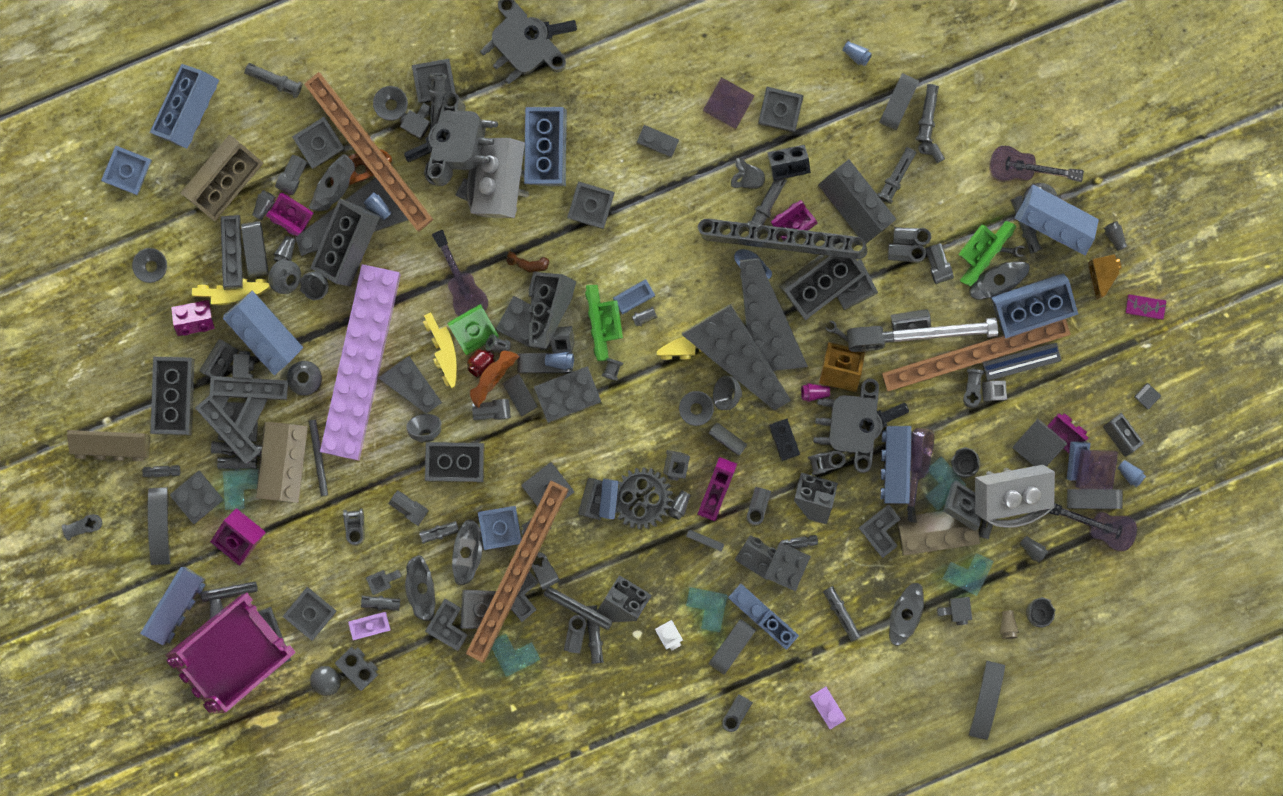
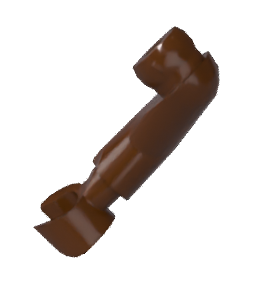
[506,251,550,272]

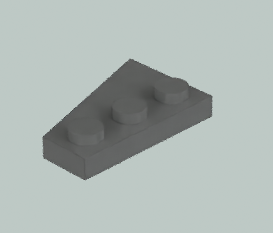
[378,356,442,414]

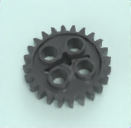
[615,467,674,530]

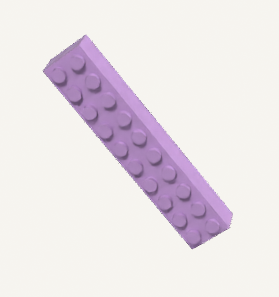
[320,264,401,461]

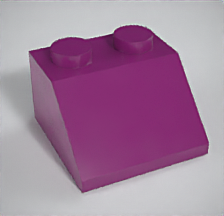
[210,508,266,566]

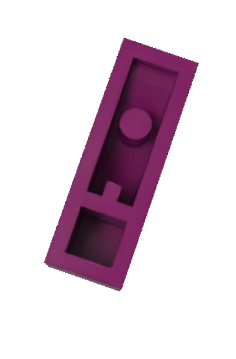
[697,457,737,521]

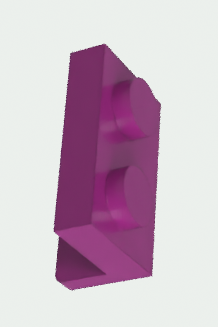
[266,192,314,236]
[771,200,818,241]
[171,300,215,336]
[1047,413,1088,454]

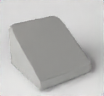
[982,381,1007,401]

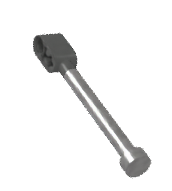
[847,318,998,352]

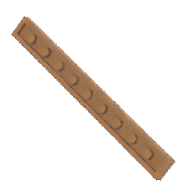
[304,72,434,232]
[882,319,1071,392]
[466,481,569,663]

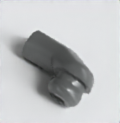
[918,142,945,164]

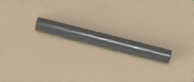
[309,420,328,497]

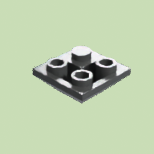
[794,473,838,525]
[597,575,652,622]

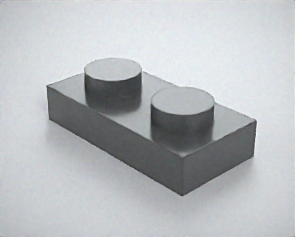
[637,125,679,158]

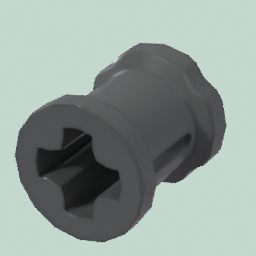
[485,335,511,355]
[602,358,623,381]

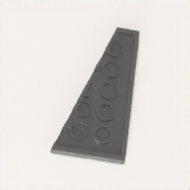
[295,177,409,256]
[740,258,808,371]
[682,304,791,410]

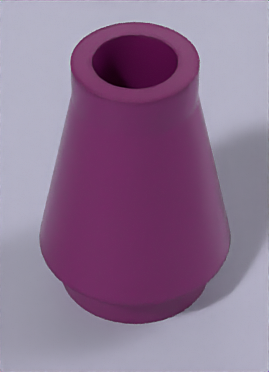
[801,383,830,402]

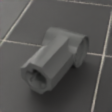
[275,154,308,196]
[893,227,931,246]
[888,243,926,263]
[925,243,954,284]
[472,399,511,420]
[746,487,771,526]
[388,490,429,526]
[564,614,587,654]
[722,694,753,732]

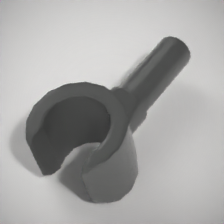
[1000,246,1025,258]
[825,321,848,342]

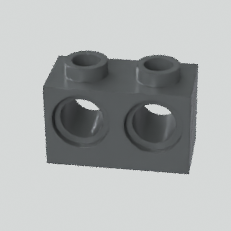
[335,647,379,691]

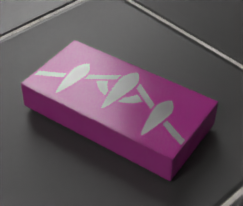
[1125,294,1166,320]

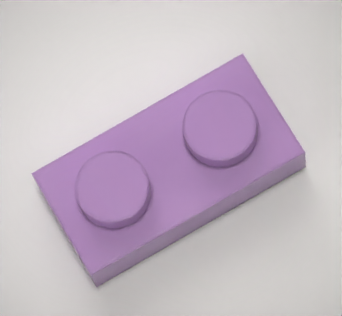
[348,612,391,640]
[809,686,846,729]

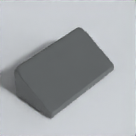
[891,309,931,331]
[200,339,239,378]
[502,374,538,417]
[1103,413,1144,457]
[709,423,747,456]
[578,478,603,520]

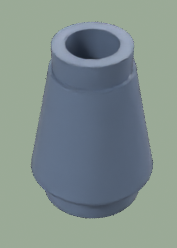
[842,41,872,66]
[363,192,392,220]
[545,352,574,371]
[1117,460,1146,488]

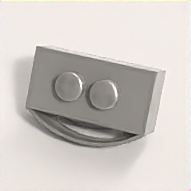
[467,138,529,218]
[975,465,1055,528]

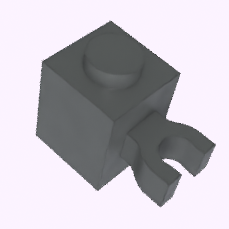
[399,103,431,140]
[540,326,575,354]
[937,597,972,625]

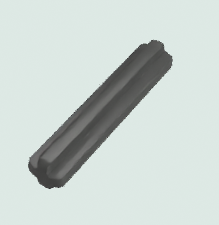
[201,582,258,602]

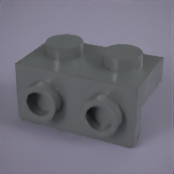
[735,535,776,580]

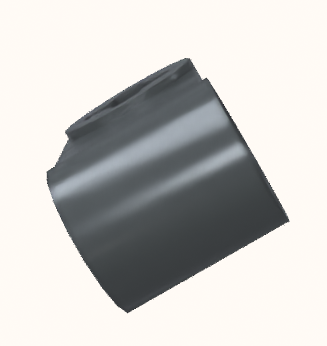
[808,451,846,475]
[343,508,365,546]
[531,552,560,590]

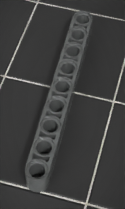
[698,219,868,259]

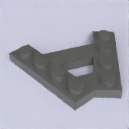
[195,376,288,466]

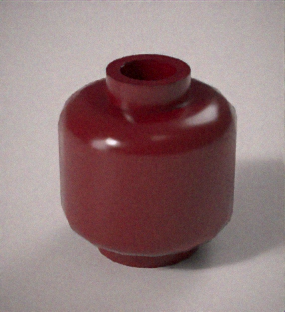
[467,349,495,378]

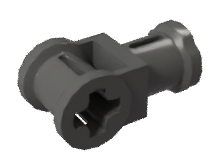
[963,369,984,408]
[62,514,102,541]

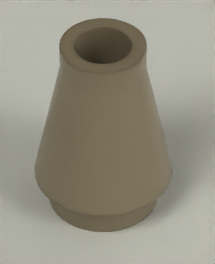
[1000,610,1019,639]

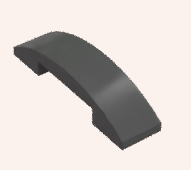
[148,487,171,565]
[969,660,1005,740]

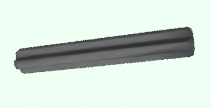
[544,587,613,630]

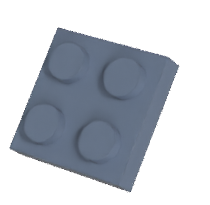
[101,146,152,196]
[478,506,522,550]

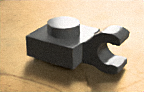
[366,570,402,595]

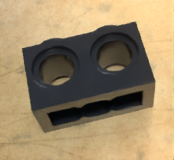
[767,145,811,181]
[769,419,800,462]

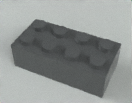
[150,357,195,436]

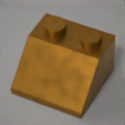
[1088,254,1121,300]
[819,342,866,392]

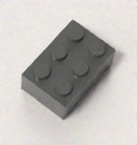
[534,366,602,424]
[425,442,485,482]

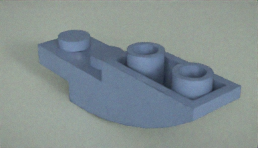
[728,583,799,650]

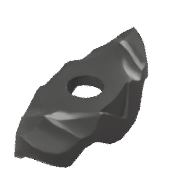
[309,154,355,211]
[969,261,1030,300]
[452,519,483,585]
[405,555,435,621]
[889,583,924,646]

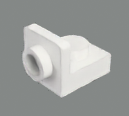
[655,620,683,651]

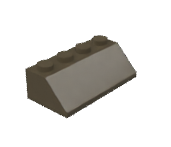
[181,134,263,221]
[256,422,308,503]
[67,430,150,462]
[897,511,980,556]

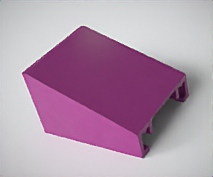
[165,593,296,714]

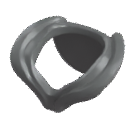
[731,158,765,189]

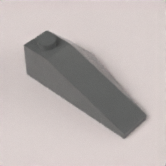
[529,272,576,349]

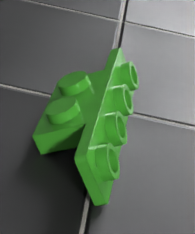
[958,221,1016,286]
[585,285,623,361]

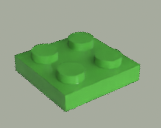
[447,304,499,355]

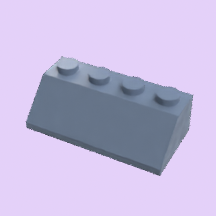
[150,64,219,149]
[524,107,567,186]
[1015,184,1099,256]
[991,273,1078,338]
[223,290,303,375]
[880,426,911,504]
[140,567,206,645]

